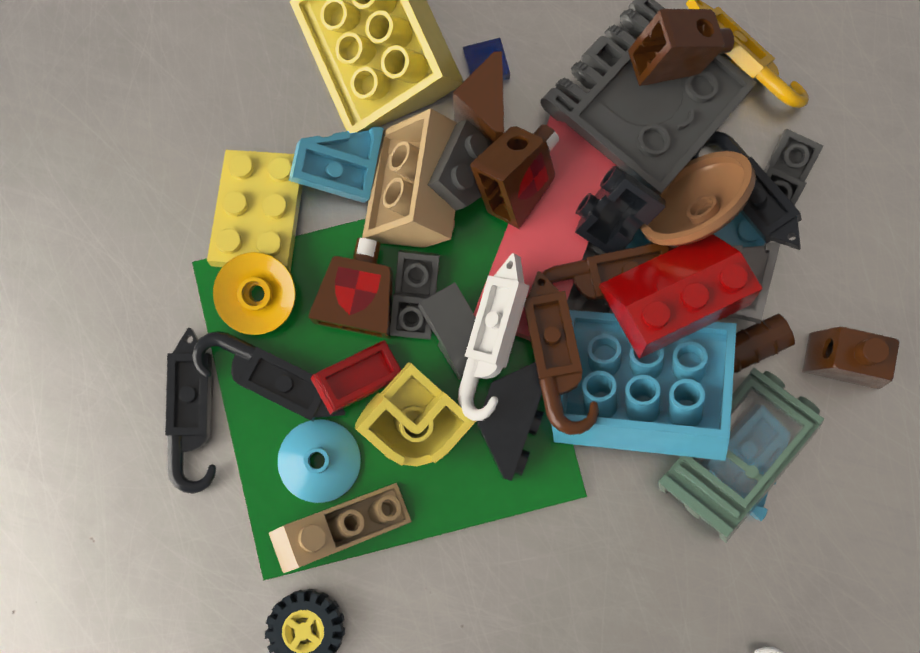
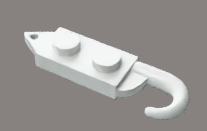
[458,253,530,421]

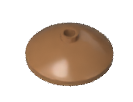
[640,151,756,246]

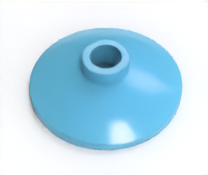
[278,419,361,503]

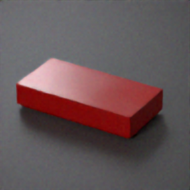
[310,340,401,415]

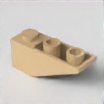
[269,483,412,573]

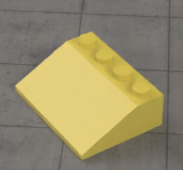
[290,0,464,133]

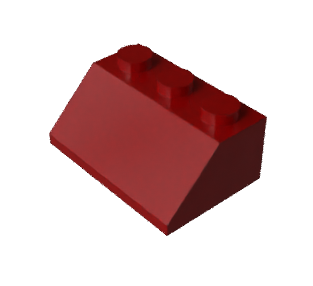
[599,234,763,359]

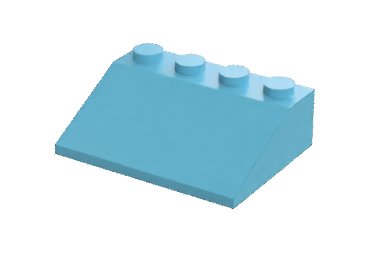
[551,310,737,461]

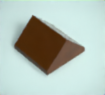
[453,51,504,144]

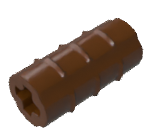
[734,313,795,373]

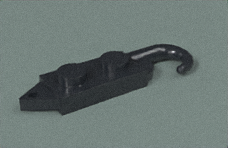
[690,131,802,250]
[165,328,216,494]
[192,331,346,422]

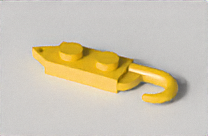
[686,0,809,108]

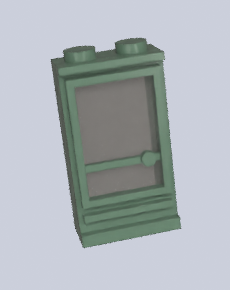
[658,368,824,543]

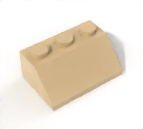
[362,108,457,248]

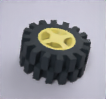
[265,589,345,653]

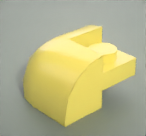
[355,362,476,467]

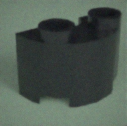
[575,166,666,253]

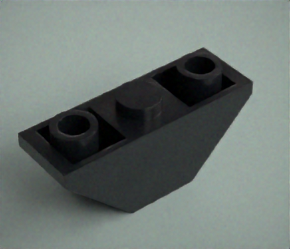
[477,362,544,481]

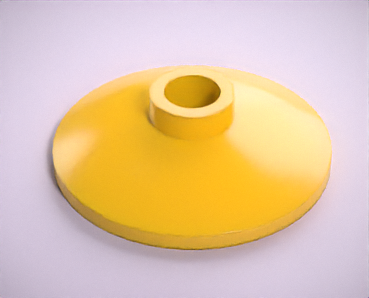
[213,252,296,335]

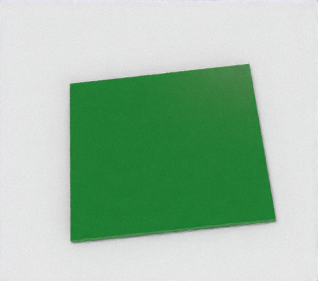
[192,197,587,581]

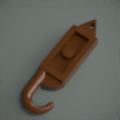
[538,243,674,301]
[524,271,599,435]

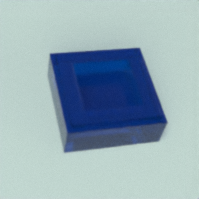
[463,38,510,80]

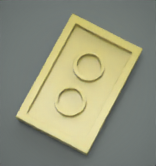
[207,150,303,272]

